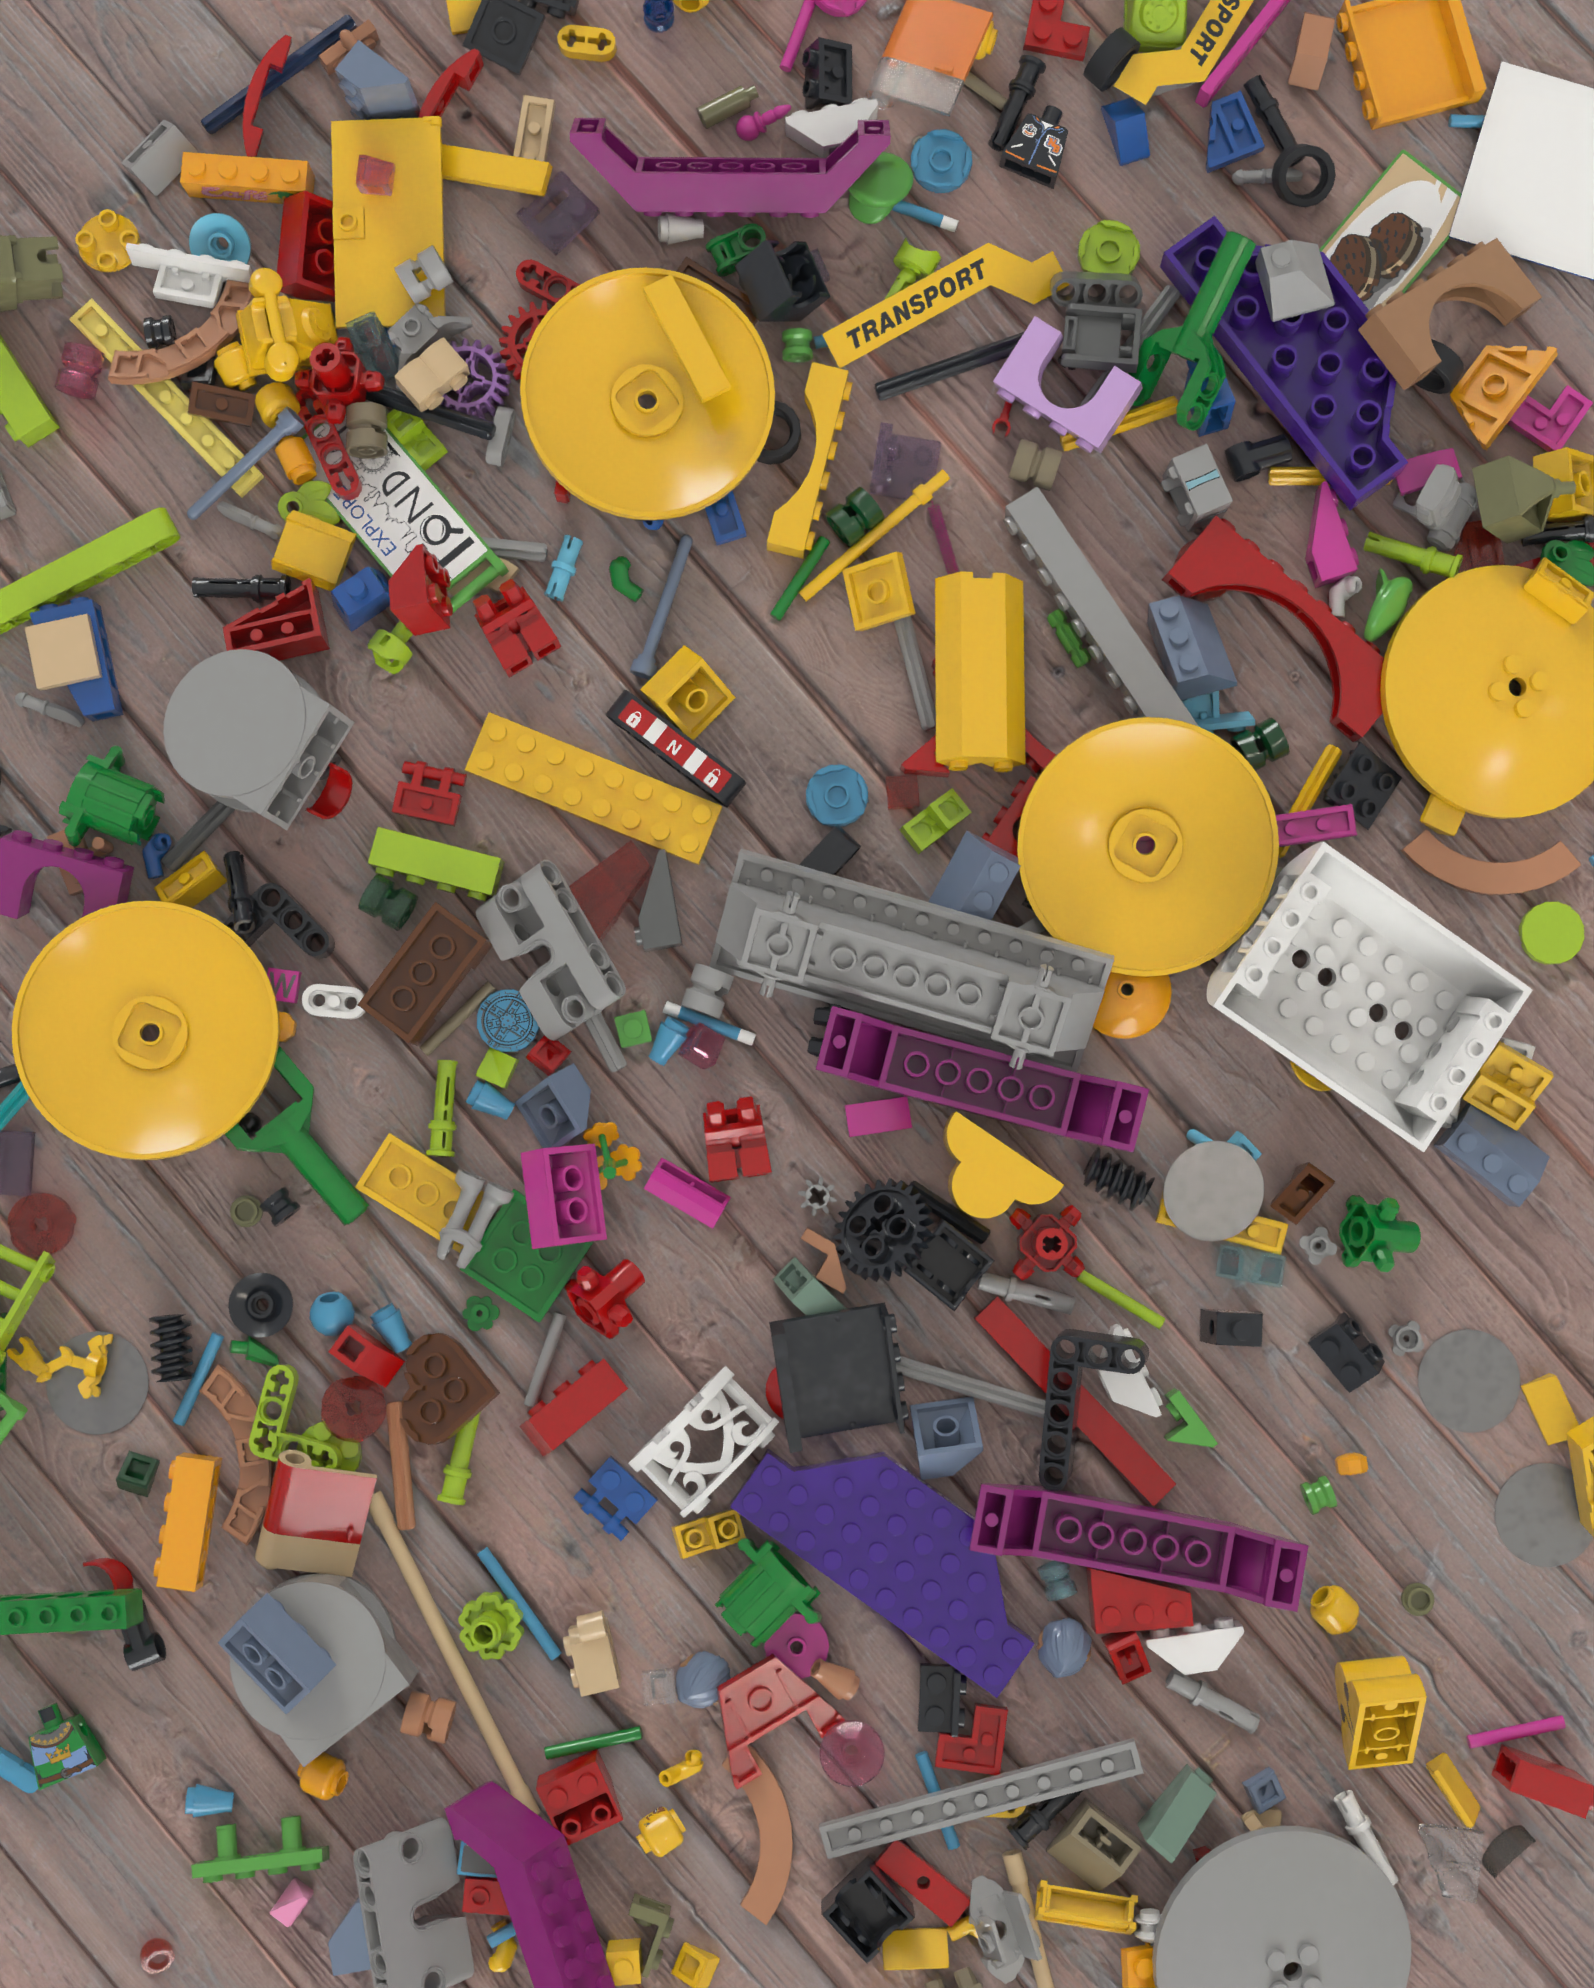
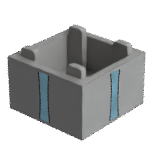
[1161,443,1233,532]

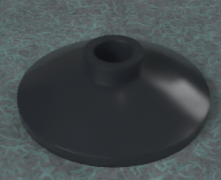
[228,1273,293,1337]

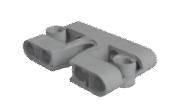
[476,860,626,1041]
[353,1817,474,1988]

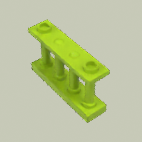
[0,1244,56,1366]

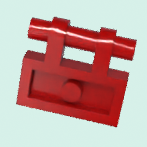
[391,761,467,827]

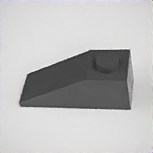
[634,849,683,952]

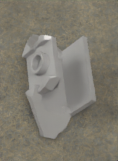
[388,303,473,392]
[969,1875,1042,1984]

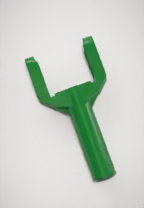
[1128,231,1256,431]
[225,1045,369,1226]

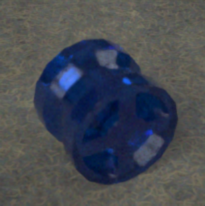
[643,0,674,33]

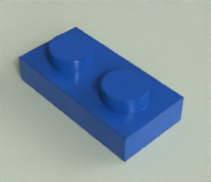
[705,490,747,546]

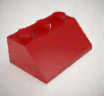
[277,190,335,302]

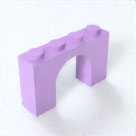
[993,316,1143,454]

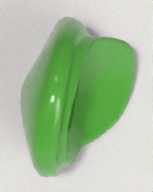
[848,152,913,224]
[1364,568,1413,642]

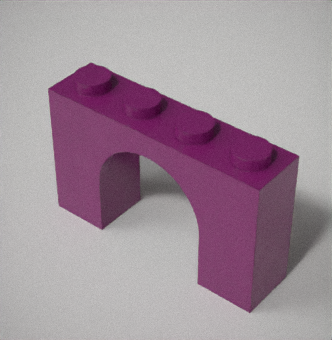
[0,830,134,919]

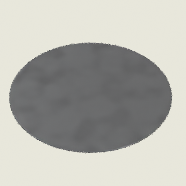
[1163,1141,1264,1241]
[1418,1329,1520,1433]
[46,1331,149,1435]
[1495,1463,1593,1567]

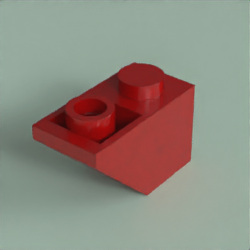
[328,1323,406,1388]

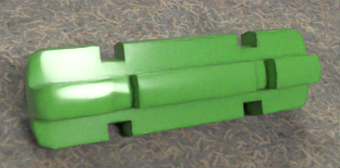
[1047,609,1091,668]

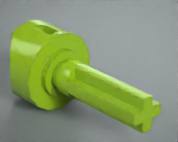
[884,238,941,300]
[367,620,413,674]

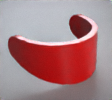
[305,762,353,819]
[83,1558,134,1589]

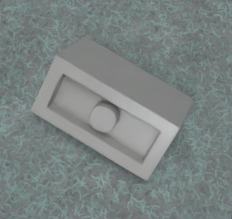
[121,120,198,196]

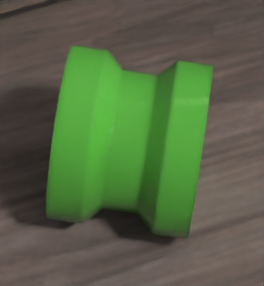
[782,328,813,363]
[1300,1475,1337,1515]

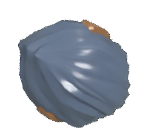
[1036,1617,1092,1678]
[675,1651,731,1708]

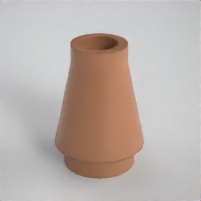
[810,1658,860,1700]

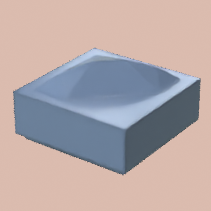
[1242,1767,1286,1815]

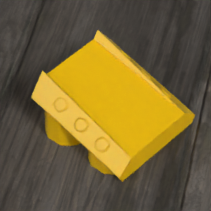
[271,510,357,592]

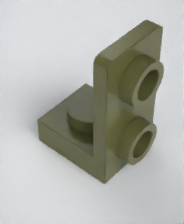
[628,1893,674,1978]

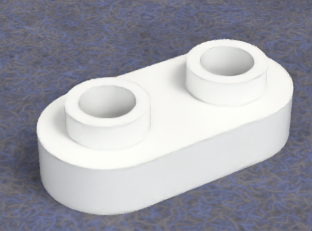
[302,984,365,1019]

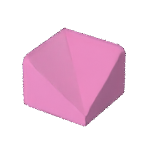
[269,1878,314,1927]

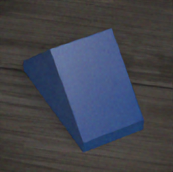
[1101,97,1150,166]

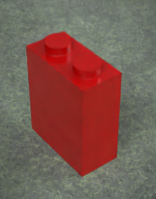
[1491,1744,1594,1819]

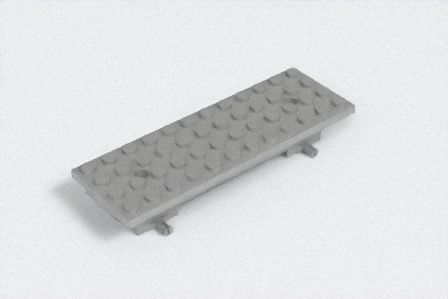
[709,848,1114,1073]

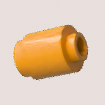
[275,435,317,485]

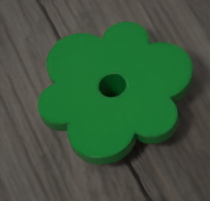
[462,1296,500,1331]

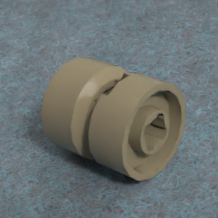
[346,402,388,459]
[1008,438,1063,491]

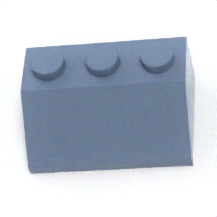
[335,40,420,120]
[1147,595,1237,700]
[929,830,1021,920]
[1434,1103,1550,1207]
[218,1593,336,1714]

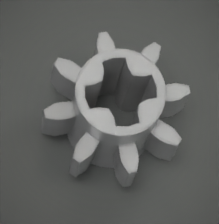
[798,1177,837,1216]

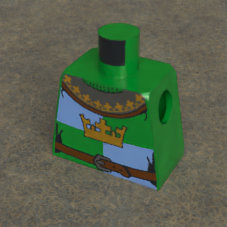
[29,1703,106,1790]

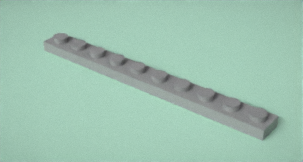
[819,1738,1144,1859]

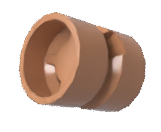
[400,1690,457,1744]

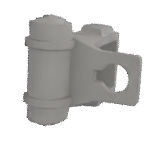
[1393,464,1478,552]

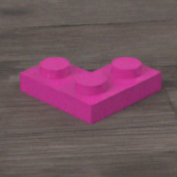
[1507,385,1593,452]

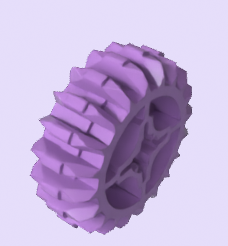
[440,338,511,420]

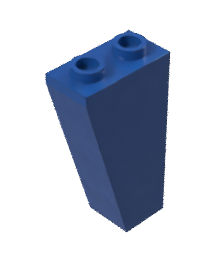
[30,597,124,722]

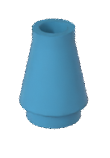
[648,1016,690,1066]
[465,1080,515,1120]
[370,1303,412,1354]
[185,1784,234,1818]

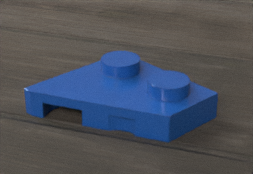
[1206,90,1265,173]

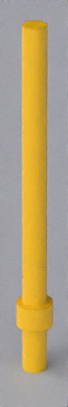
[798,469,950,602]

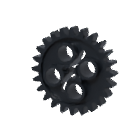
[833,1178,934,1282]

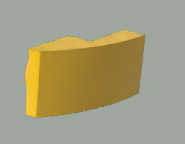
[671,1509,746,1559]

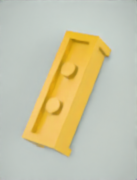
[1034,1880,1138,1935]

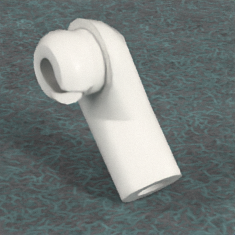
[1329,576,1362,619]

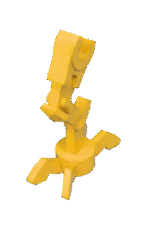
[6,1334,114,1399]

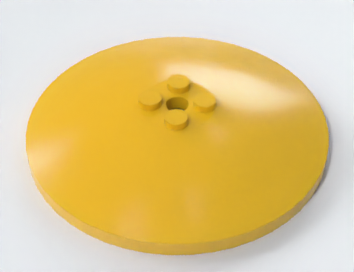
[520,267,775,520]
[1380,565,1594,819]
[1017,717,1279,976]
[12,901,280,1160]

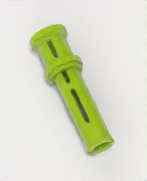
[1363,531,1463,578]
[426,1060,458,1157]
[437,1412,481,1505]

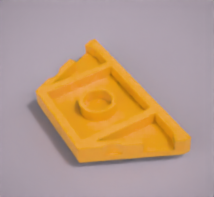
[1449,345,1558,451]

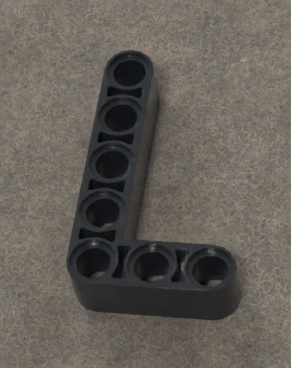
[223,883,335,959]
[1039,1329,1149,1491]

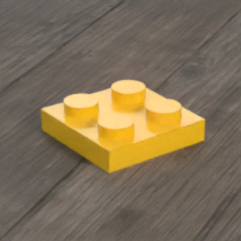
[842,551,915,632]

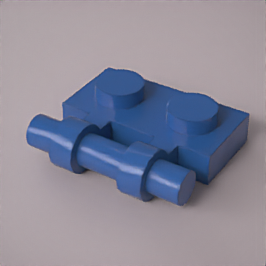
[573,1456,658,1541]

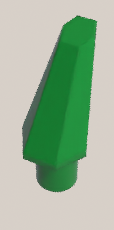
[229,1336,279,1367]

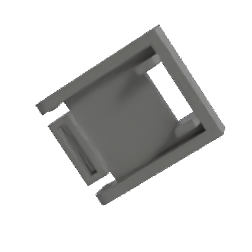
[1061,303,1142,373]

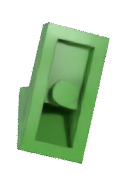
[1164,1388,1218,1448]

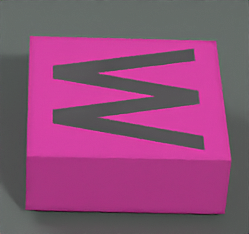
[267,967,302,1004]

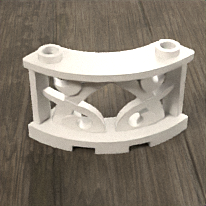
[628,1366,779,1518]

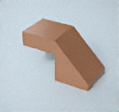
[1288,12,1335,91]
[800,1227,847,1294]

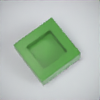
[614,1010,653,1049]

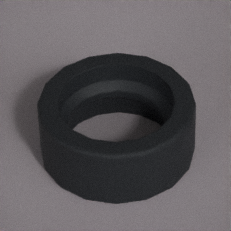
[1083,27,1141,92]
[1271,144,1336,208]
[1415,339,1464,394]
[757,401,801,465]

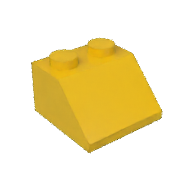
[1533,447,1594,523]
[640,645,736,740]

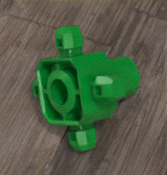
[1339,1195,1421,1272]

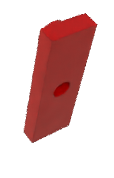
[875,1840,970,1928]

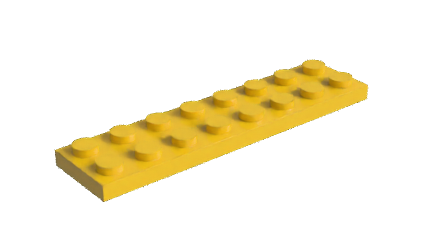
[465,712,723,866]

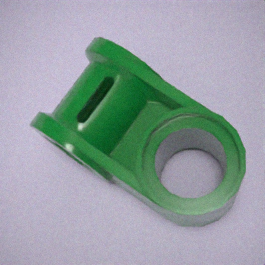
[705,223,766,277]

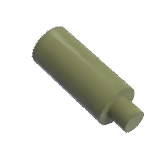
[696,85,759,129]

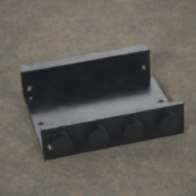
[769,1302,909,1453]

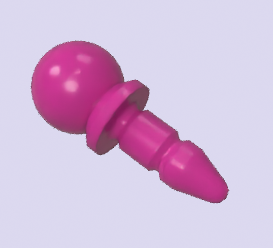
[736,104,791,141]

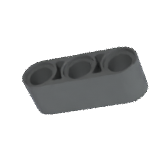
[1050,271,1143,308]

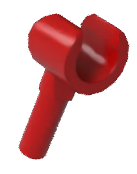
[992,400,1013,438]

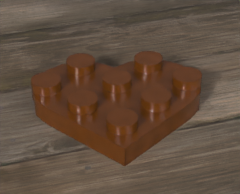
[400,1333,500,1445]

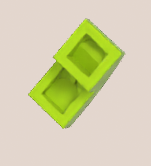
[387,409,448,471]
[899,788,972,855]

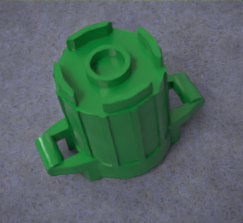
[59,746,165,846]
[715,1538,822,1648]

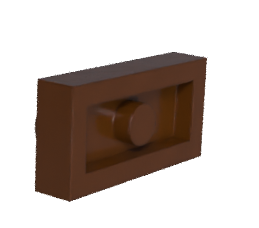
[187,381,256,427]

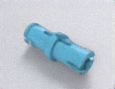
[544,535,583,602]

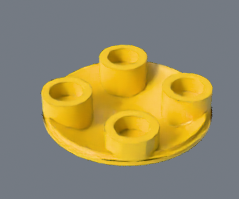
[75,209,140,272]

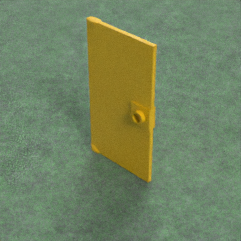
[331,116,446,329]

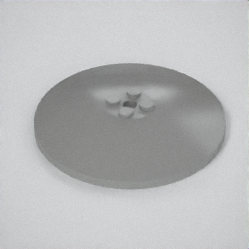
[1152,1826,1412,1988]

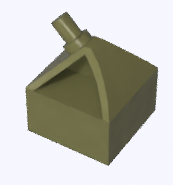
[1472,455,1576,544]

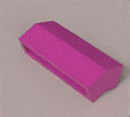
[643,1158,731,1229]

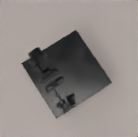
[1323,742,1402,830]

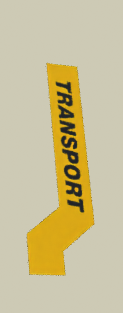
[1114,0,1254,105]
[822,243,1069,368]

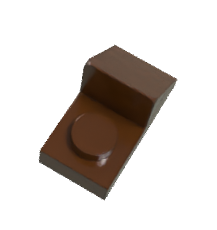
[1270,1162,1335,1225]

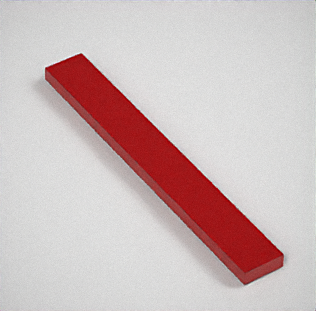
[974,1296,1176,1506]

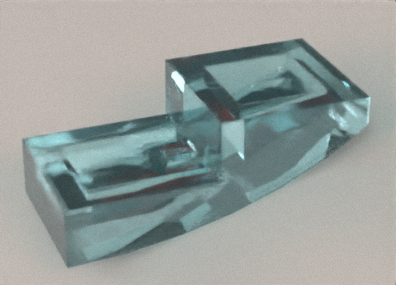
[345,312,399,382]
[1215,1244,1287,1288]

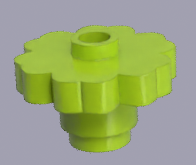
[458,1592,524,1660]

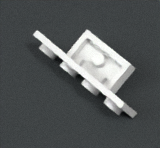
[126,243,252,309]

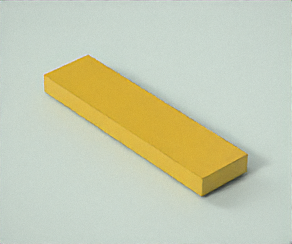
[442,144,553,197]
[643,274,731,403]
[1155,1192,1288,1255]

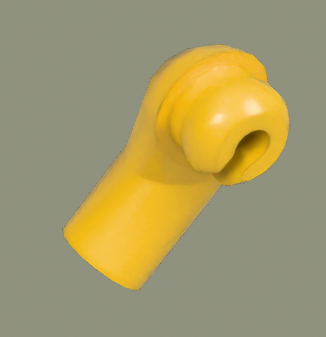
[488,1919,517,1972]

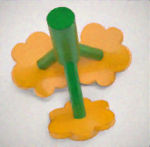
[583,1122,642,1190]

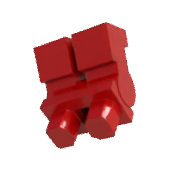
[473,579,562,678]
[703,1096,772,1183]

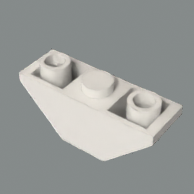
[785,98,878,158]
[1096,1324,1163,1417]
[1142,1617,1244,1675]

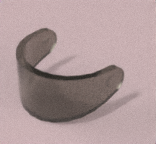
[1482,1825,1537,1878]

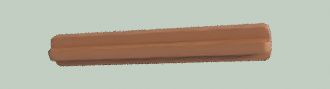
[386,1401,416,1530]

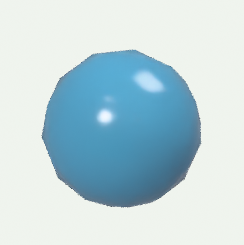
[309,1292,355,1336]

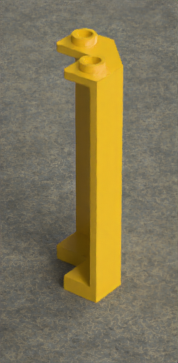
[935,571,1026,772]

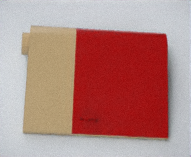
[255,1450,377,1577]

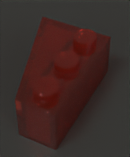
[569,840,652,942]

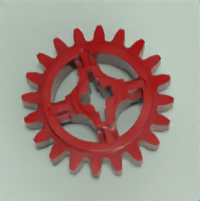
[499,300,549,381]

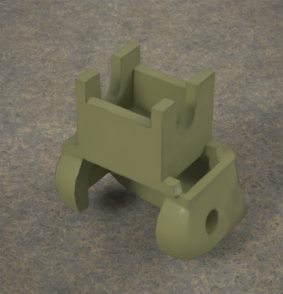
[0,235,63,312]

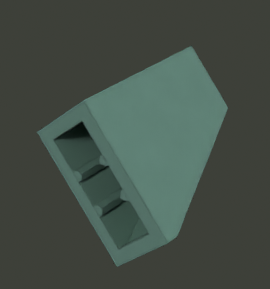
[773,1257,848,1316]
[1137,1764,1217,1864]

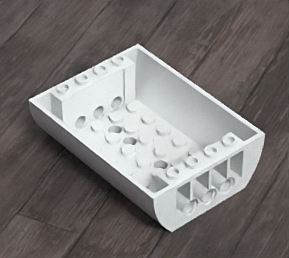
[1207,842,1533,1152]

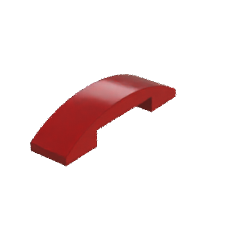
[243,35,292,157]
[418,49,484,118]

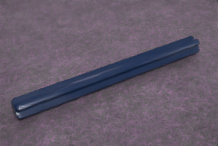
[201,15,357,134]

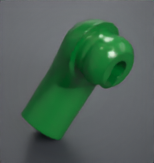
[609,556,644,603]

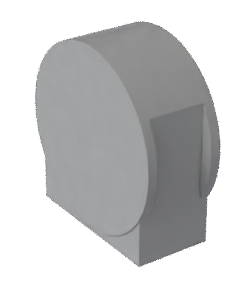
[163,649,355,830]
[230,1572,419,1767]

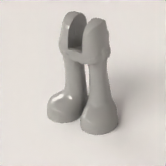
[437,1169,514,1269]

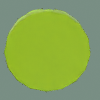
[1078,220,1140,274]
[1519,902,1585,965]

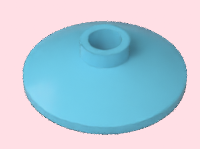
[189,213,251,265]

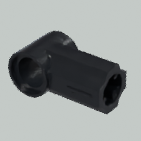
[1224,434,1293,482]
[121,1599,166,1671]

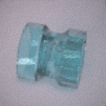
[1037,1561,1078,1601]

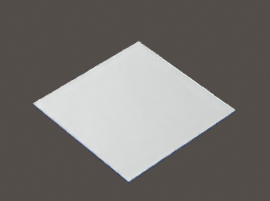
[1449,62,1594,281]

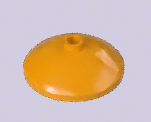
[1093,971,1172,1039]

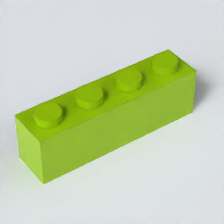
[0,334,60,448]
[368,827,505,902]

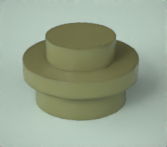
[230,1195,263,1227]
[1401,1582,1435,1616]

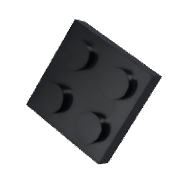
[462,0,546,76]

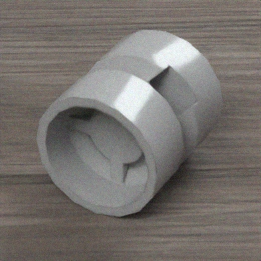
[394,245,454,304]
[681,963,734,1019]

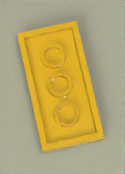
[355,1133,484,1253]

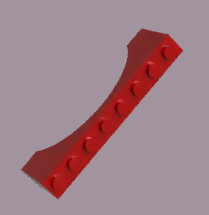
[1161,516,1384,742]

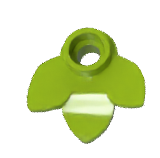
[278,481,341,525]

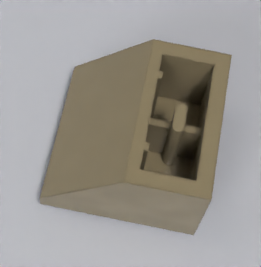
[1046,1797,1142,1892]

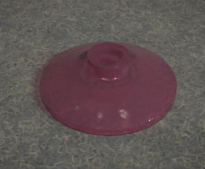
[819,1720,885,1787]

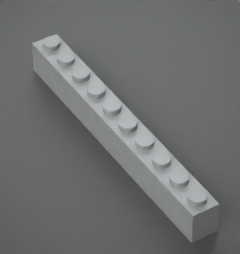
[1003,487,1198,726]

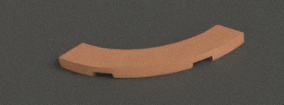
[108,280,255,385]
[1400,829,1581,895]
[199,1364,274,1545]
[722,1744,793,1925]

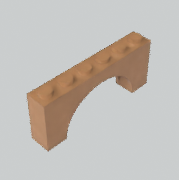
[1358,238,1542,390]

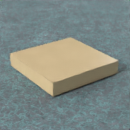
[25,614,103,691]

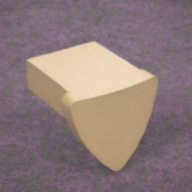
[1241,1807,1282,1831]

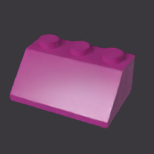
[521,1144,607,1249]

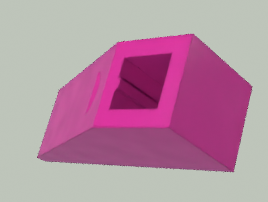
[1305,481,1359,588]

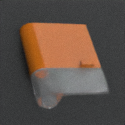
[866,0,993,117]

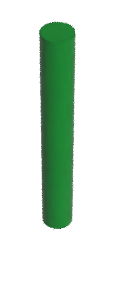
[770,536,830,621]
[544,1726,642,1760]

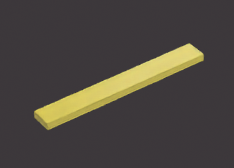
[69,298,264,498]

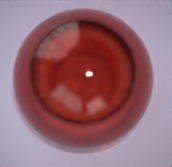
[140,1938,175,1974]

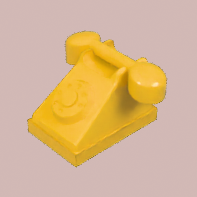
[236,268,338,382]

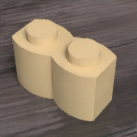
[394,337,470,412]

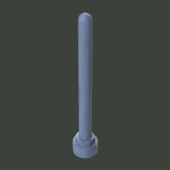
[187,406,305,520]
[630,535,693,680]

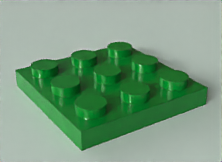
[460,1189,594,1323]

